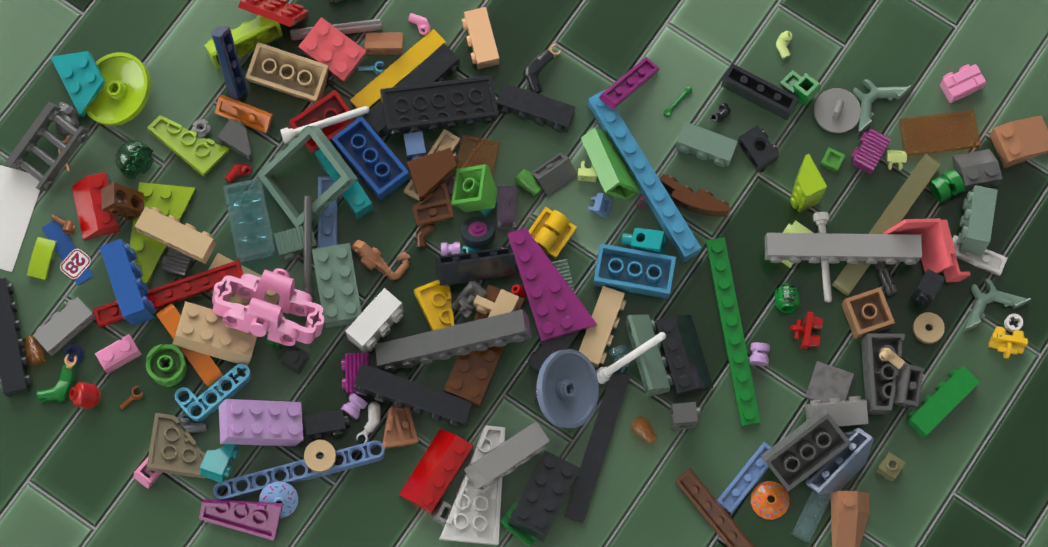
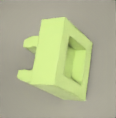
[885,150,907,170]
[577,161,597,182]

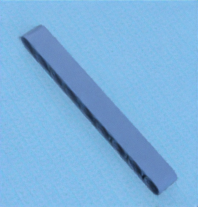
[213,441,386,500]

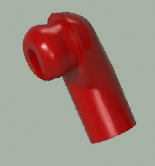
[224,164,252,184]
[511,285,527,299]

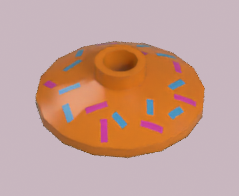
[750,481,790,520]

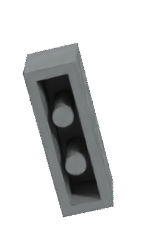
[33,297,95,356]
[805,396,868,427]

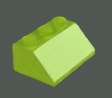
[790,154,827,213]

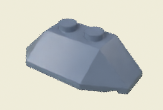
[805,428,874,495]

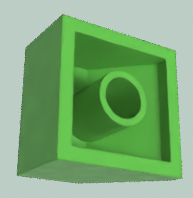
[451,164,497,212]

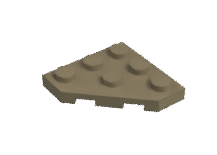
[146,413,206,479]

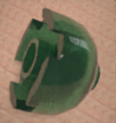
[115,140,154,179]

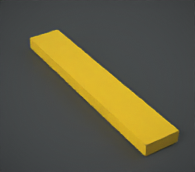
[350,29,446,109]

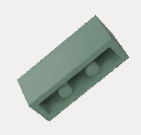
[676,122,738,167]

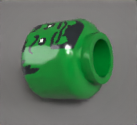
[774,283,800,313]

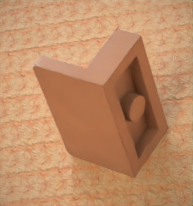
[365,32,403,55]

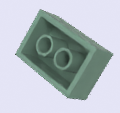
[957,185,998,256]

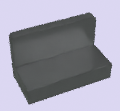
[531,152,577,196]

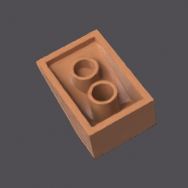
[989,115,1048,168]

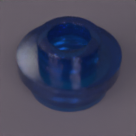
[64,344,84,363]

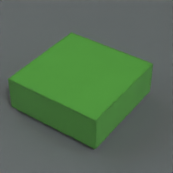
[820,147,845,173]

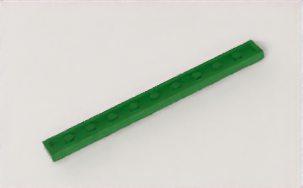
[705,237,761,427]

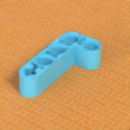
[175,364,252,423]

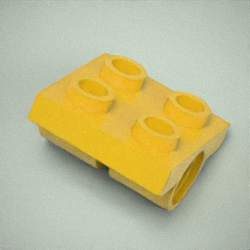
[529,206,577,259]

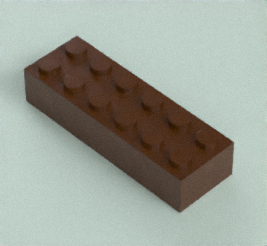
[444,285,524,409]

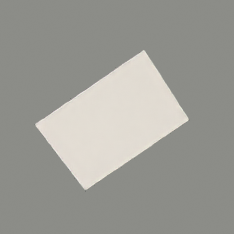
[0,165,40,272]

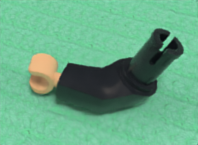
[523,44,561,94]

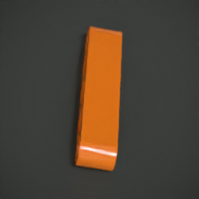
[156,303,224,388]

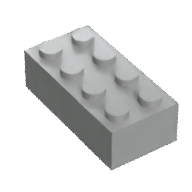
[464,421,550,489]

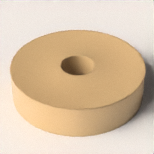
[912,312,945,344]
[304,440,336,472]

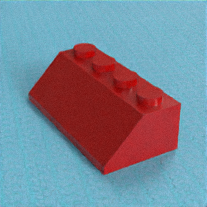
[399,429,473,515]

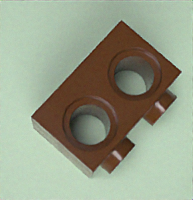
[101,182,144,220]

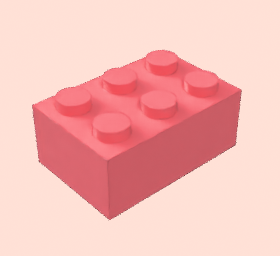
[298,17,367,84]

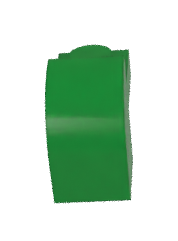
[780,70,821,105]

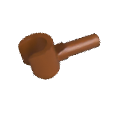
[51,214,75,235]
[119,386,143,410]

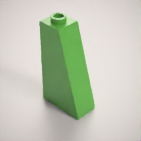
[581,127,640,201]

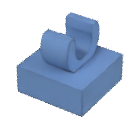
[588,193,613,218]

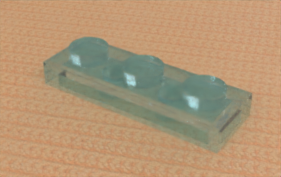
[791,489,831,543]

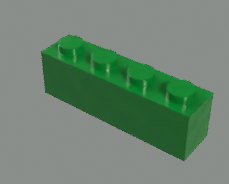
[907,366,980,439]

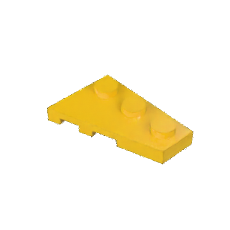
[413,280,454,331]

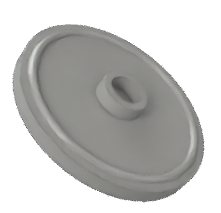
[814,88,861,134]

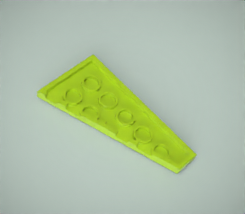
[130,182,197,286]

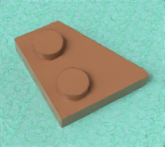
[382,407,419,449]

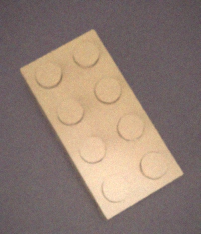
[172,301,261,366]

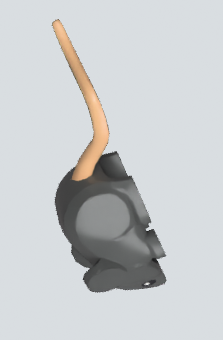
[56,102,80,172]

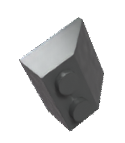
[952,149,1002,192]

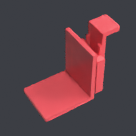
[882,218,971,282]

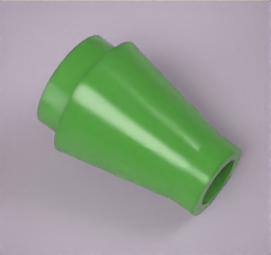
[514,169,542,196]

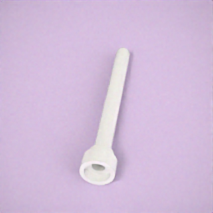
[280,106,369,144]
[813,212,832,303]
[596,332,666,384]

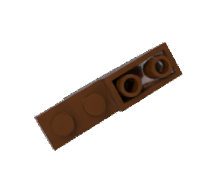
[660,173,731,217]

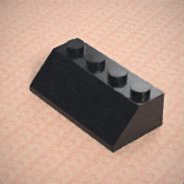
[655,315,713,398]

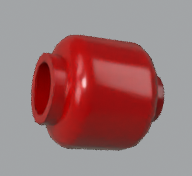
[70,382,101,409]

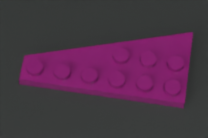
[507,228,597,342]

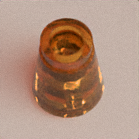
[24,335,46,365]
[629,415,657,444]

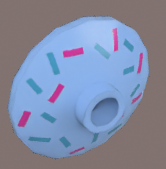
[259,481,298,518]

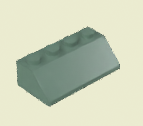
[626,314,673,397]

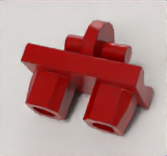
[790,312,823,350]

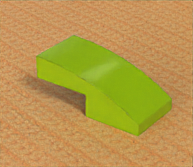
[27,237,57,280]

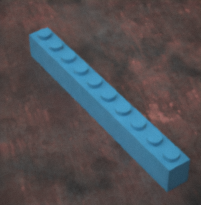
[587,90,701,263]

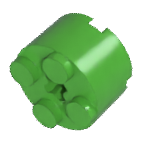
[146,344,188,387]

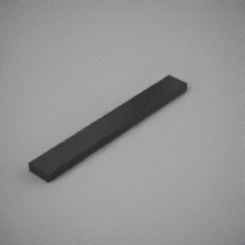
[565,371,631,523]

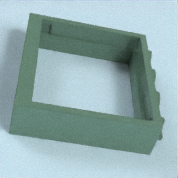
[258,126,358,228]

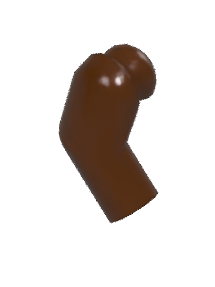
[416,224,436,249]

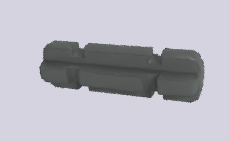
[874,261,898,296]

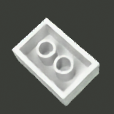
[345,288,404,353]

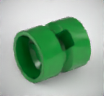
[929,169,965,203]

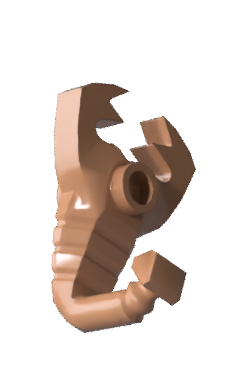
[351,240,410,280]

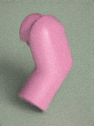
[408,13,431,35]

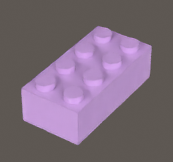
[219,399,303,446]

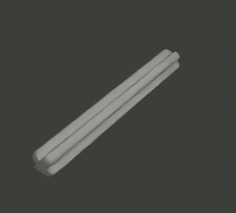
[290,19,382,40]

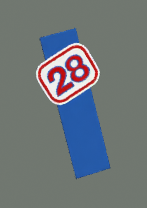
[42,220,93,285]

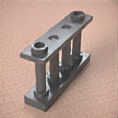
[5,102,90,192]

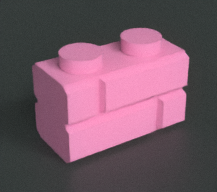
[940,64,986,103]
[95,334,142,374]

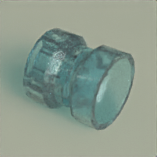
[608,345,632,369]

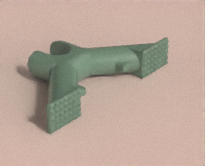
[853,79,911,135]
[963,279,1031,332]

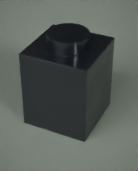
[281,345,309,374]

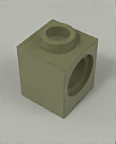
[875,452,906,482]

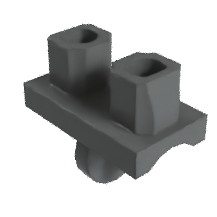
[451,281,486,317]

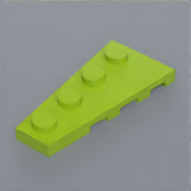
[147,115,229,177]

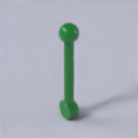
[664,87,692,117]

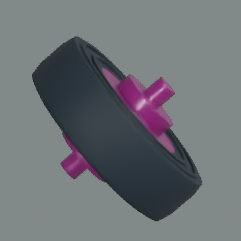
[461,216,495,248]

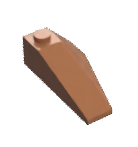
[830,491,870,547]

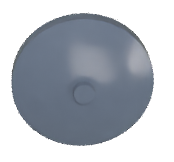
[536,349,599,428]

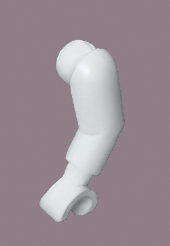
[356,402,380,443]

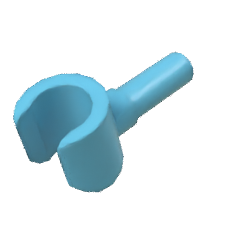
[358,61,384,75]

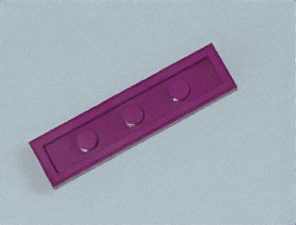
[599,57,660,110]

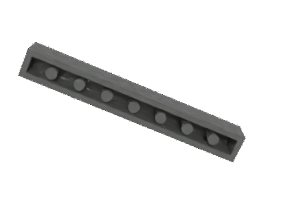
[375,309,531,373]

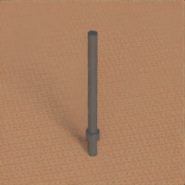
[302,196,313,296]

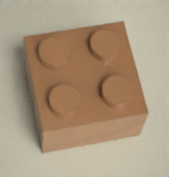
[841,287,895,340]

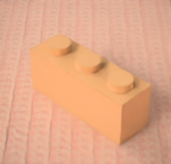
[462,7,499,69]

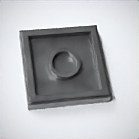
[805,361,854,403]

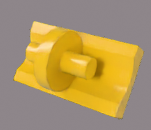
[988,326,1028,359]

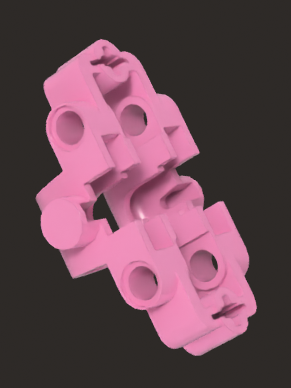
[212,269,324,346]

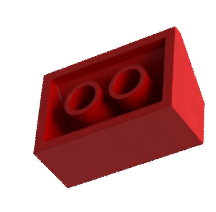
[289,90,356,153]
[72,172,121,240]

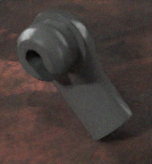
[180,414,207,434]

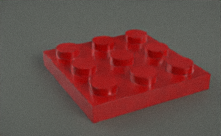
[238,0,308,27]

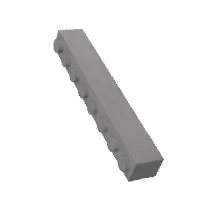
[765,233,922,265]

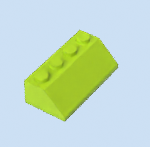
[204,15,283,70]

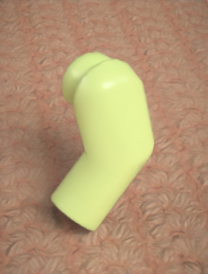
[776,31,792,59]

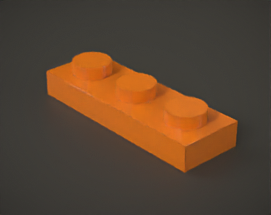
[215,94,273,133]

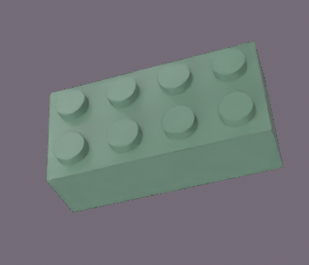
[312,243,362,328]

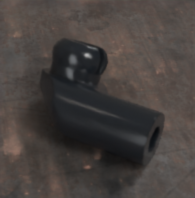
[709,103,731,122]

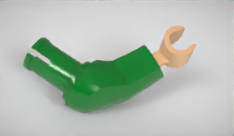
[37,354,77,403]

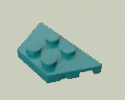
[51,51,106,117]

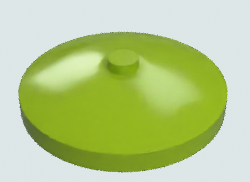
[85,52,151,126]

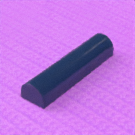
[211,26,248,101]

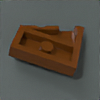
[412,183,454,227]

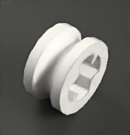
[1004,314,1023,333]

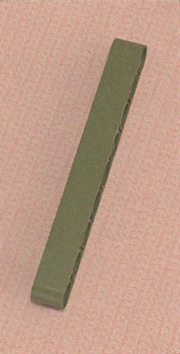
[832,154,941,296]

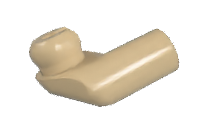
[879,348,905,369]

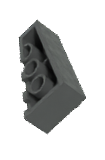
[861,333,905,415]

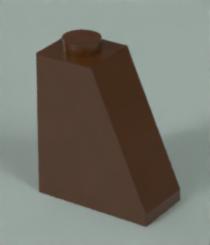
[407,148,459,201]

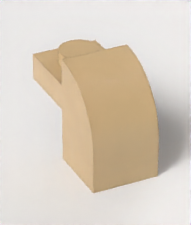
[474,289,519,317]

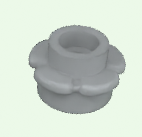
[192,119,211,137]

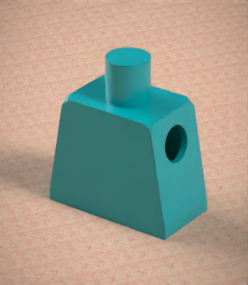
[621,228,668,255]

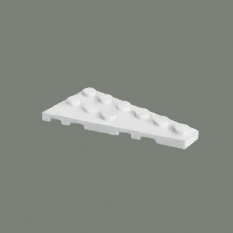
[439,425,505,545]

